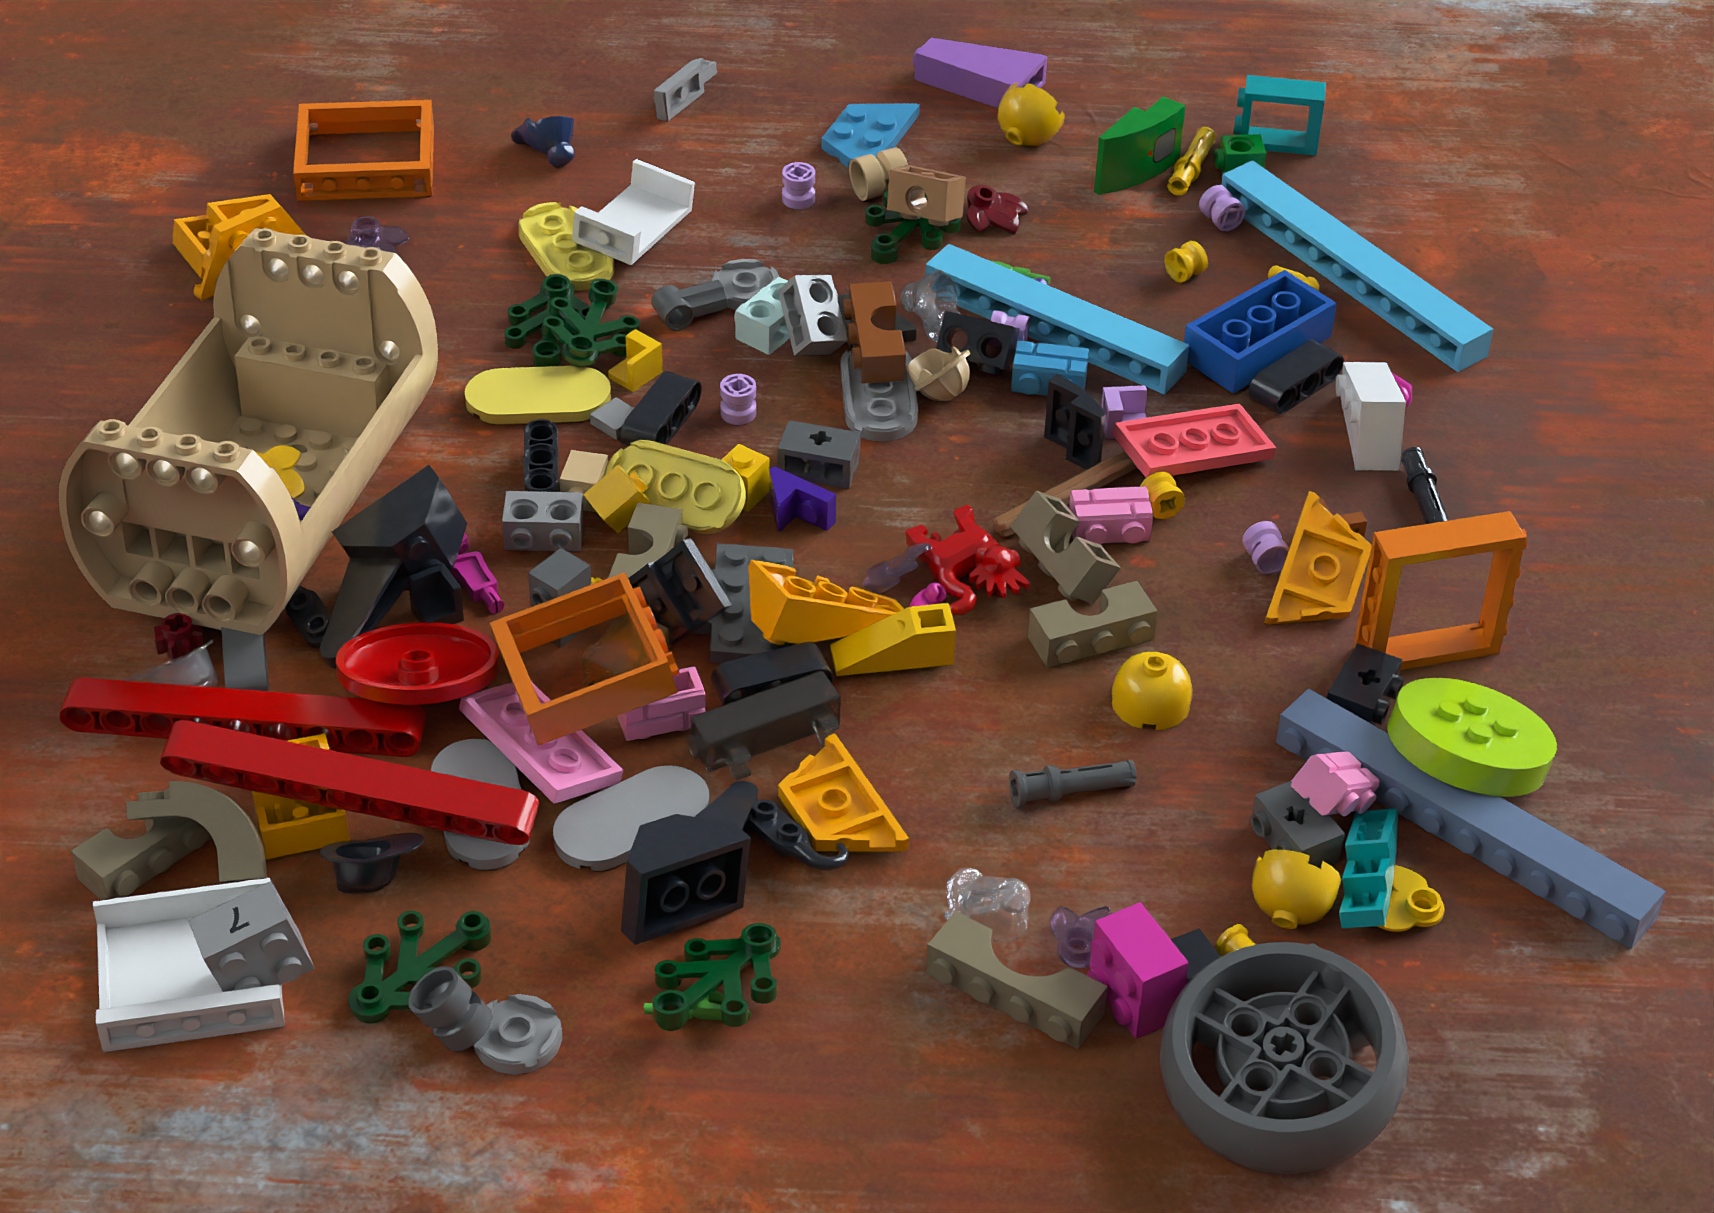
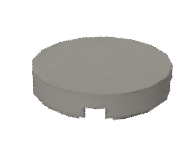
[712,259,780,310]
[474,994,562,1075]

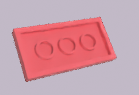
[1112,403,1276,478]

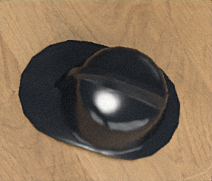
[320,833,424,893]

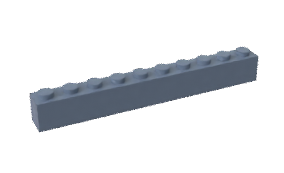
[1276,688,1666,949]

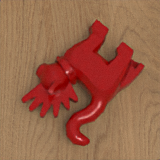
[905,504,1030,616]

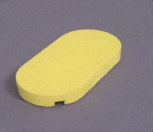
[518,202,614,291]
[465,366,611,424]
[605,440,746,534]

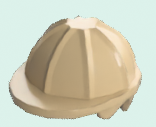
[907,347,970,401]

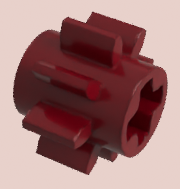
[154,613,205,662]

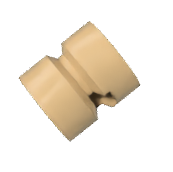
[849,147,908,201]

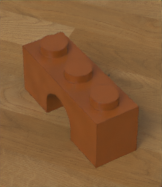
[843,281,906,384]

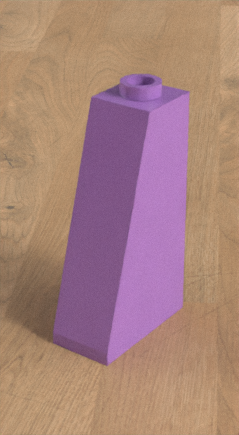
[913,38,1047,108]

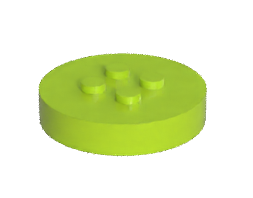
[1387,678,1557,797]

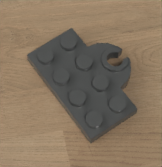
[692,543,794,663]

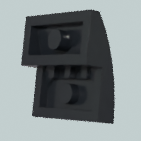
[1044,374,1106,470]
[628,538,732,647]

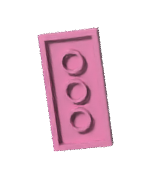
[459,682,623,804]

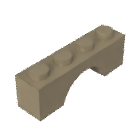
[926,911,1108,1049]

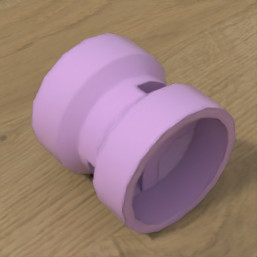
[782,162,815,209]
[1199,185,1246,231]
[988,310,1030,350]
[720,374,756,425]
[1242,521,1289,575]

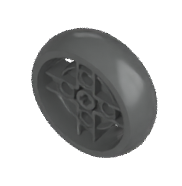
[1160,942,1409,1174]

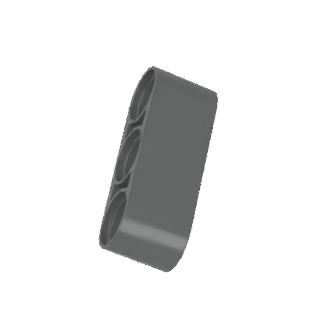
[221,627,269,691]

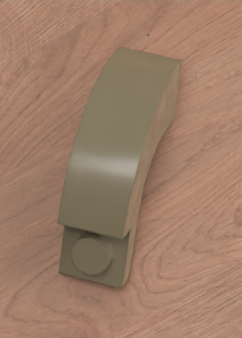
[126,781,267,882]

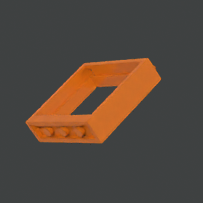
[293,100,434,201]
[1353,511,1527,670]
[489,572,680,746]

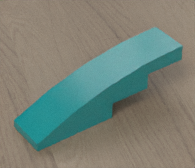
[1339,808,1398,928]

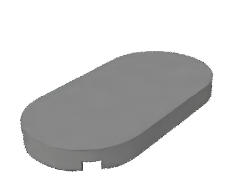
[841,345,918,441]
[431,739,530,870]
[553,766,709,871]

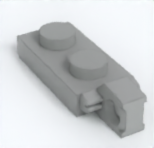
[654,58,717,121]

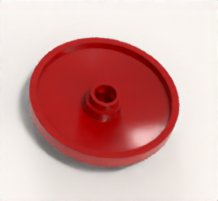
[336,622,500,705]

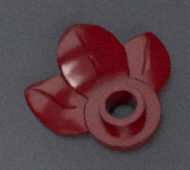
[966,185,1028,234]

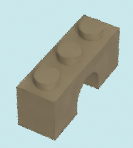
[1010,491,1121,604]
[608,503,688,578]
[1028,581,1157,668]
[71,788,212,900]

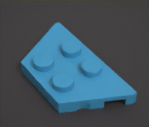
[822,103,920,168]

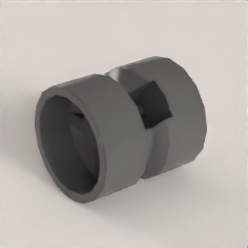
[408,966,492,1052]

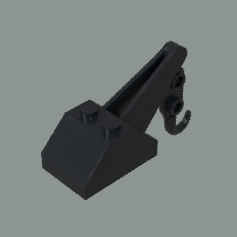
[286,465,468,669]
[621,781,849,945]

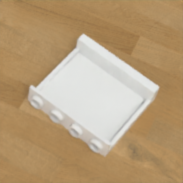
[93,878,285,1052]

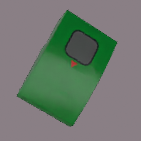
[1094,96,1186,195]

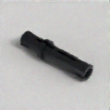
[1400,447,1449,524]

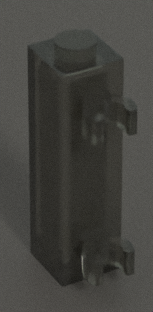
[687,671,841,781]

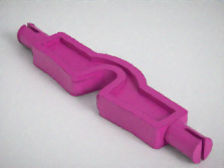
[450,533,505,614]

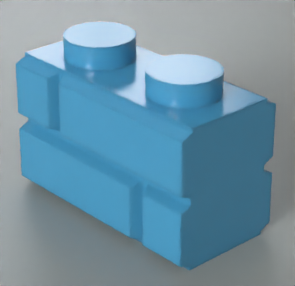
[1011,340,1089,396]

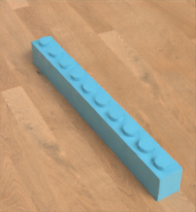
[1222,160,1493,372]

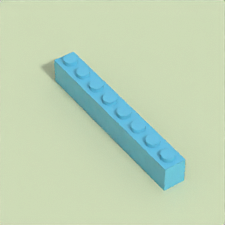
[925,244,1189,395]

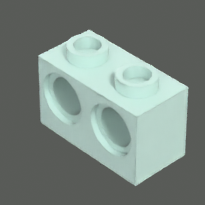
[734,277,790,355]

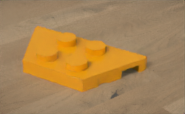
[193,200,305,301]
[1264,491,1372,625]
[778,733,909,852]

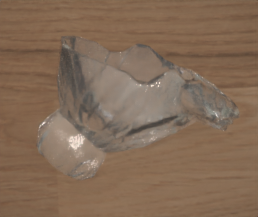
[900,270,960,342]
[943,867,1031,941]

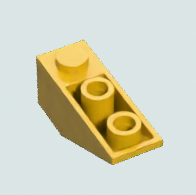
[830,603,956,676]

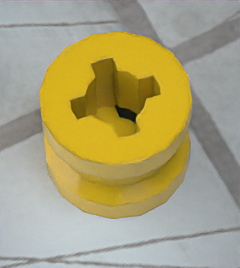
[1164,241,1208,283]
[1140,471,1185,520]

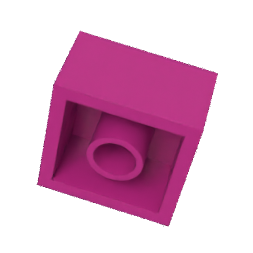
[1087,902,1189,1039]

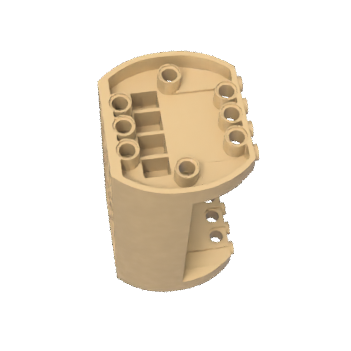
[59,228,438,635]

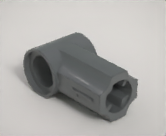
[651,280,727,331]

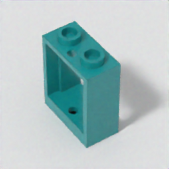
[1233,75,1326,156]

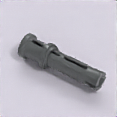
[1009,760,1137,807]

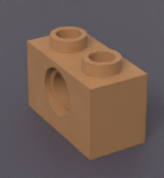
[887,165,966,226]

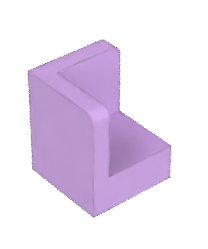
[1101,386,1147,439]

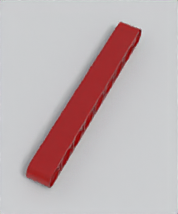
[59,678,427,757]
[160,720,540,846]

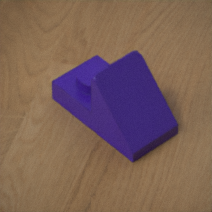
[769,466,836,532]

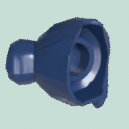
[511,116,575,167]

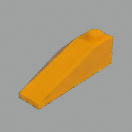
[748,560,904,645]

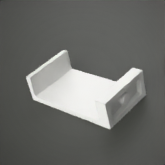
[572,159,695,265]

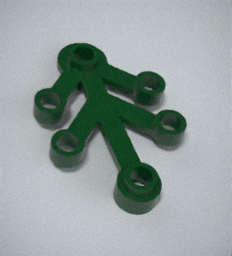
[865,190,961,264]
[504,274,597,367]
[541,278,640,367]
[348,910,492,1024]
[652,923,781,1031]

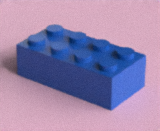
[1184,270,1337,394]

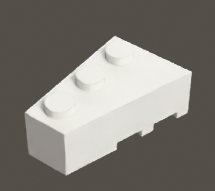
[1336,362,1406,471]

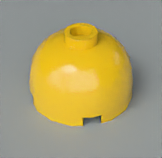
[998,82,1065,146]
[1112,652,1192,730]
[1252,850,1341,929]

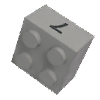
[188,881,315,992]

